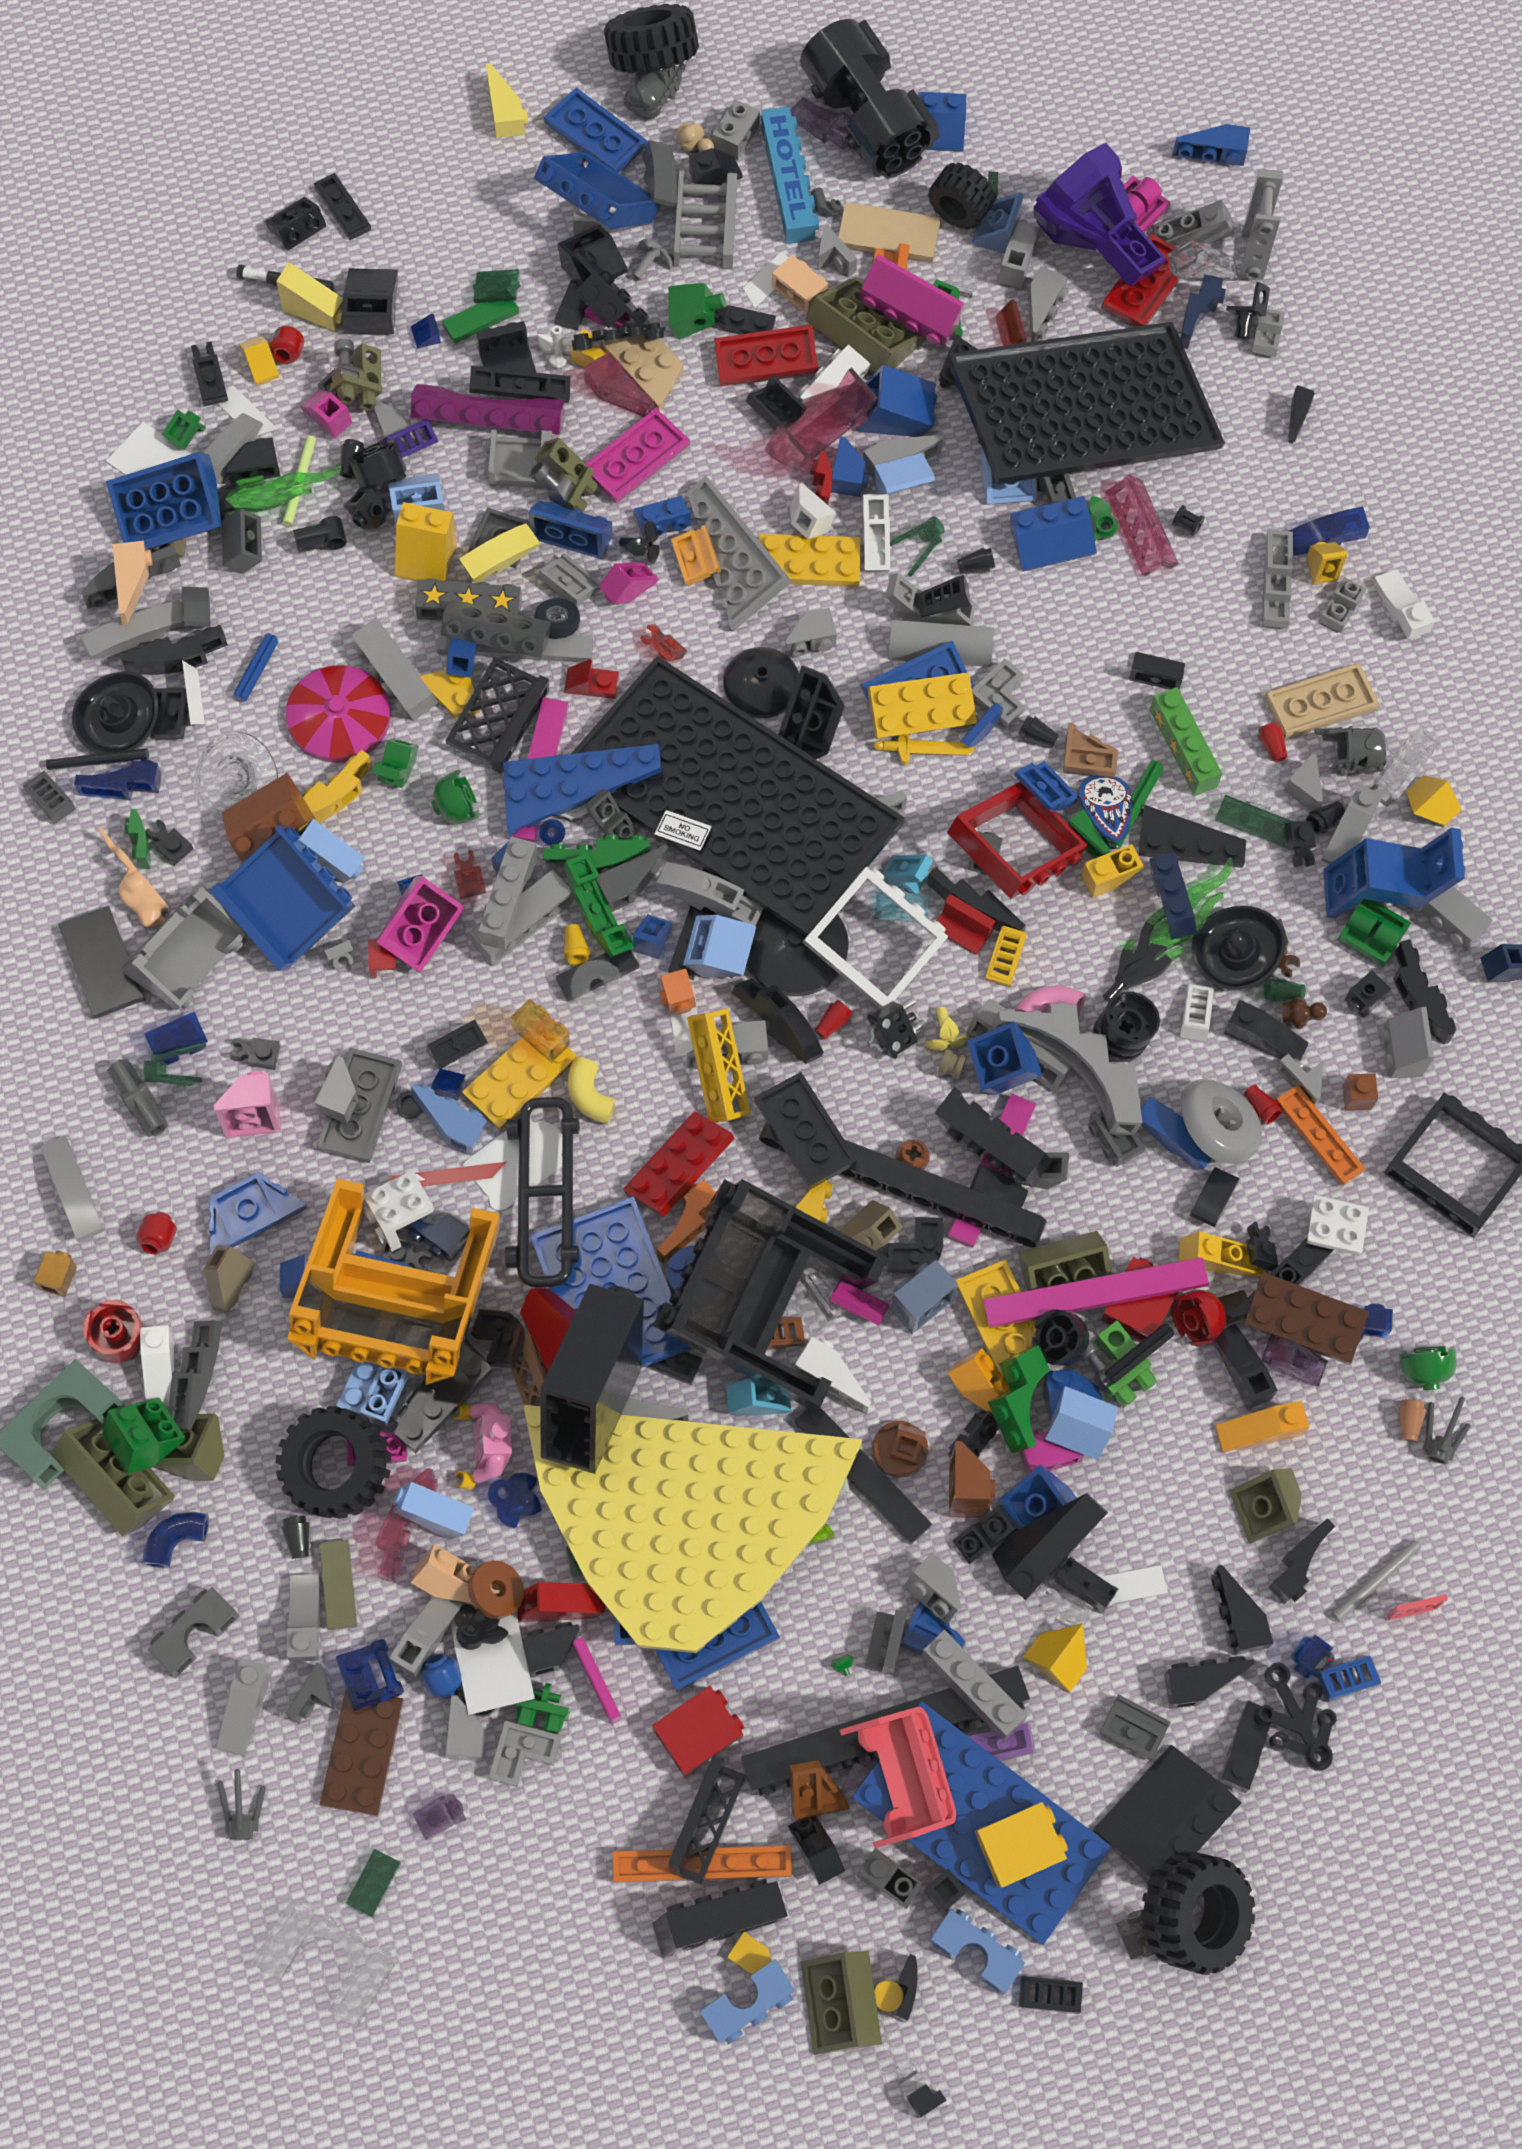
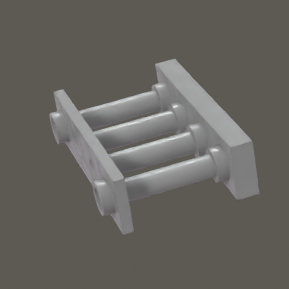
[1239,169,1283,280]
[669,171,737,270]

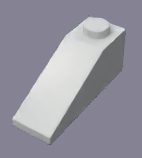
[140,1325,175,1410]
[794,1337,871,1414]

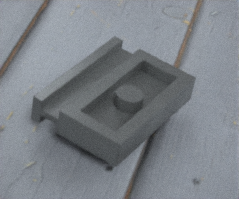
[1099,1694,1171,1761]

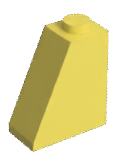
[276,263,343,332]

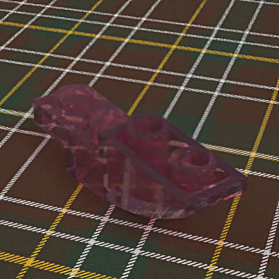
[375,1468,438,1582]

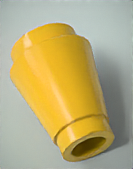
[564,924,590,966]

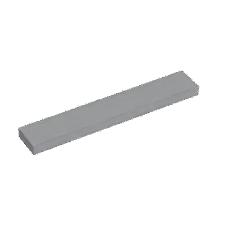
[437,626,593,662]

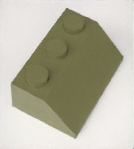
[1018,1231,1112,1291]
[801,1951,882,2055]

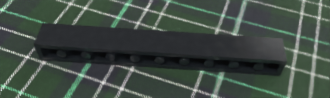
[741,1665,1030,1797]

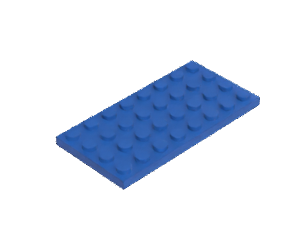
[851,1701,1112,1945]

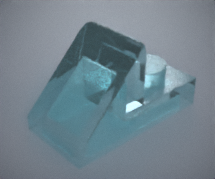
[874,885,930,923]

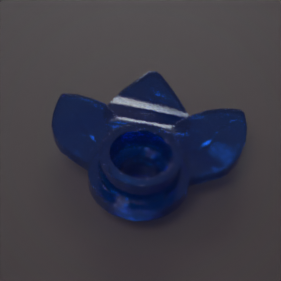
[487,1473,542,1528]

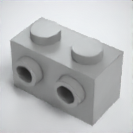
[710,99,760,161]

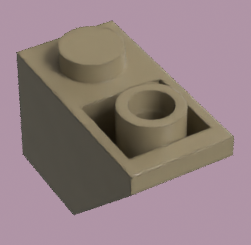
[204,1245,255,1311]

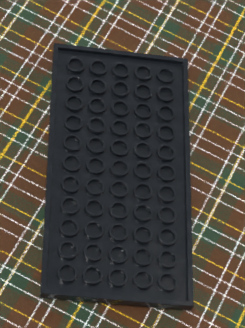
[571,656,905,937]

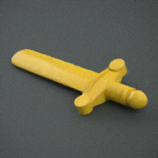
[873,734,974,765]

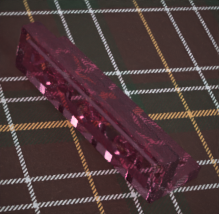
[1106,475,1179,576]

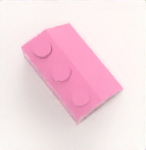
[214,1071,281,1138]

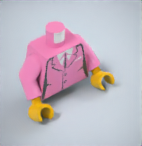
[452,1403,512,1490]

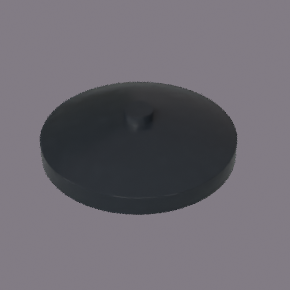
[746,908,849,996]

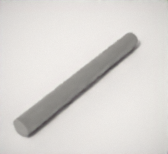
[1332,1540,1421,1622]

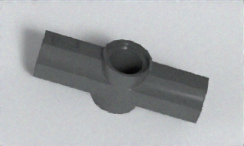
[107,1058,169,1138]

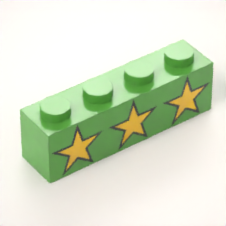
[1150,687,1223,796]

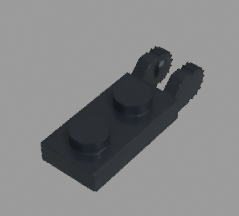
[191,341,228,406]

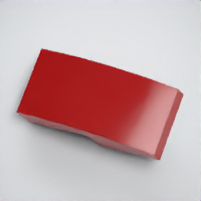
[810,451,832,505]

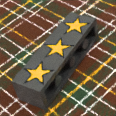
[415,578,522,621]

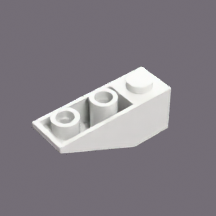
[798,345,870,406]

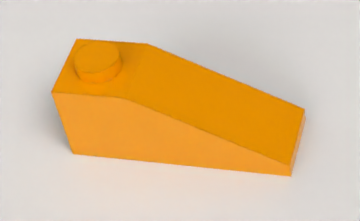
[1215,1400,1309,1453]

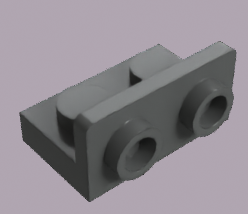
[865,1610,907,1675]

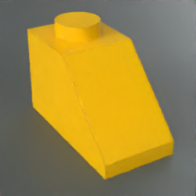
[1306,542,1347,585]

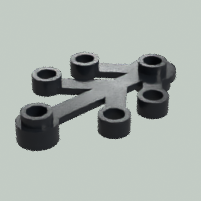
[571,322,666,351]
[1255,1662,1337,1771]

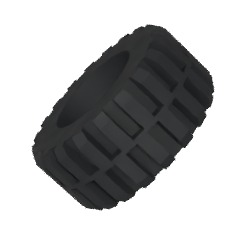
[604,4,699,73]
[275,1406,391,1519]
[1141,1851,1255,1975]

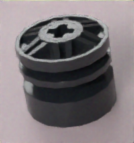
[1092,991,1161,1062]

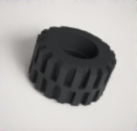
[928,162,995,230]

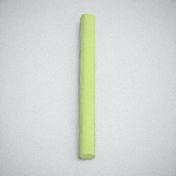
[282,435,316,527]

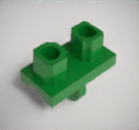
[516,1683,570,1735]

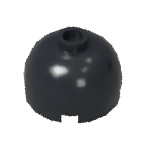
[1032,1309,1090,1366]

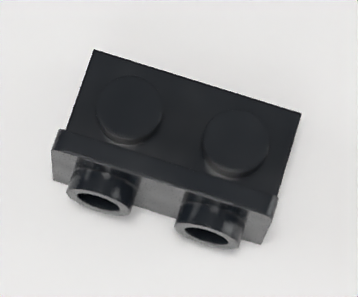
[265,196,326,250]

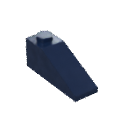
[1480,944,1522,982]

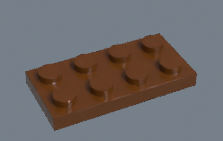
[1243,1272,1369,1365]
[319,1688,404,1817]

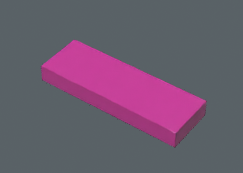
[573,1636,621,1724]

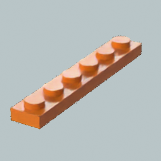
[613,1845,792,1883]

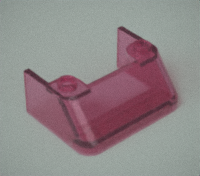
[765,367,878,472]

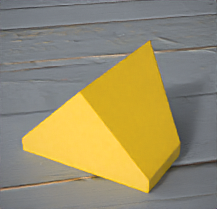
[1405,775,1462,828]
[1023,1623,1087,1693]

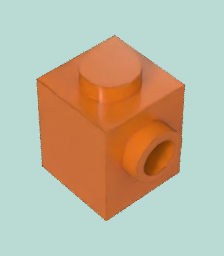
[659,969,696,1014]

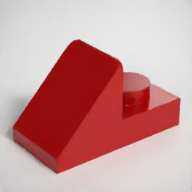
[564,659,619,699]

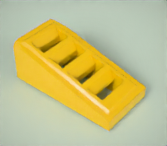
[985,926,1027,987]

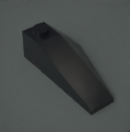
[992,1493,1108,1600]

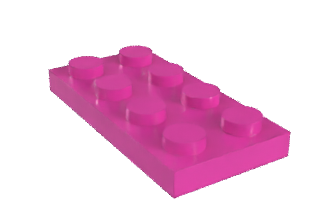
[586,408,690,504]

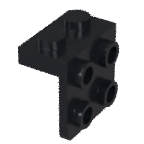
[476,321,536,387]

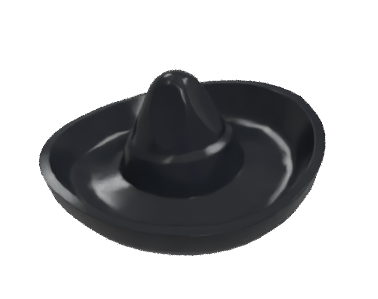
[72,671,159,754]
[1192,906,1285,991]

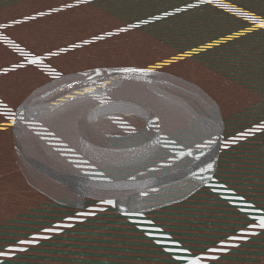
[570,960,624,1013]

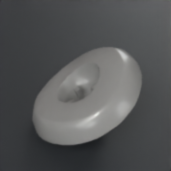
[1181,1079,1262,1164]

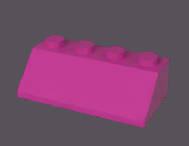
[859,254,964,347]

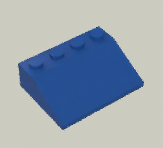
[106,452,221,550]

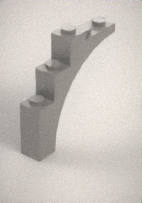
[992,1002,1142,1135]

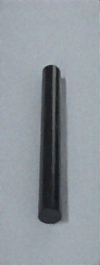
[46,748,149,770]

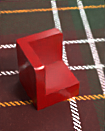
[368,939,397,979]

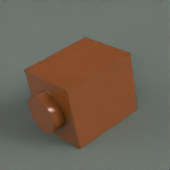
[1342,1074,1378,1111]

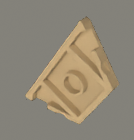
[600,335,684,411]

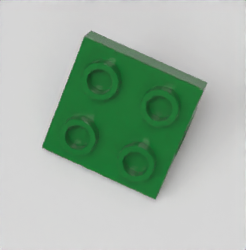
[1337,899,1411,967]

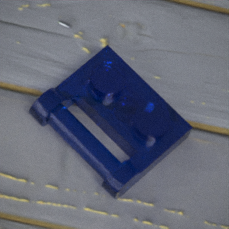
[336,1639,404,1711]

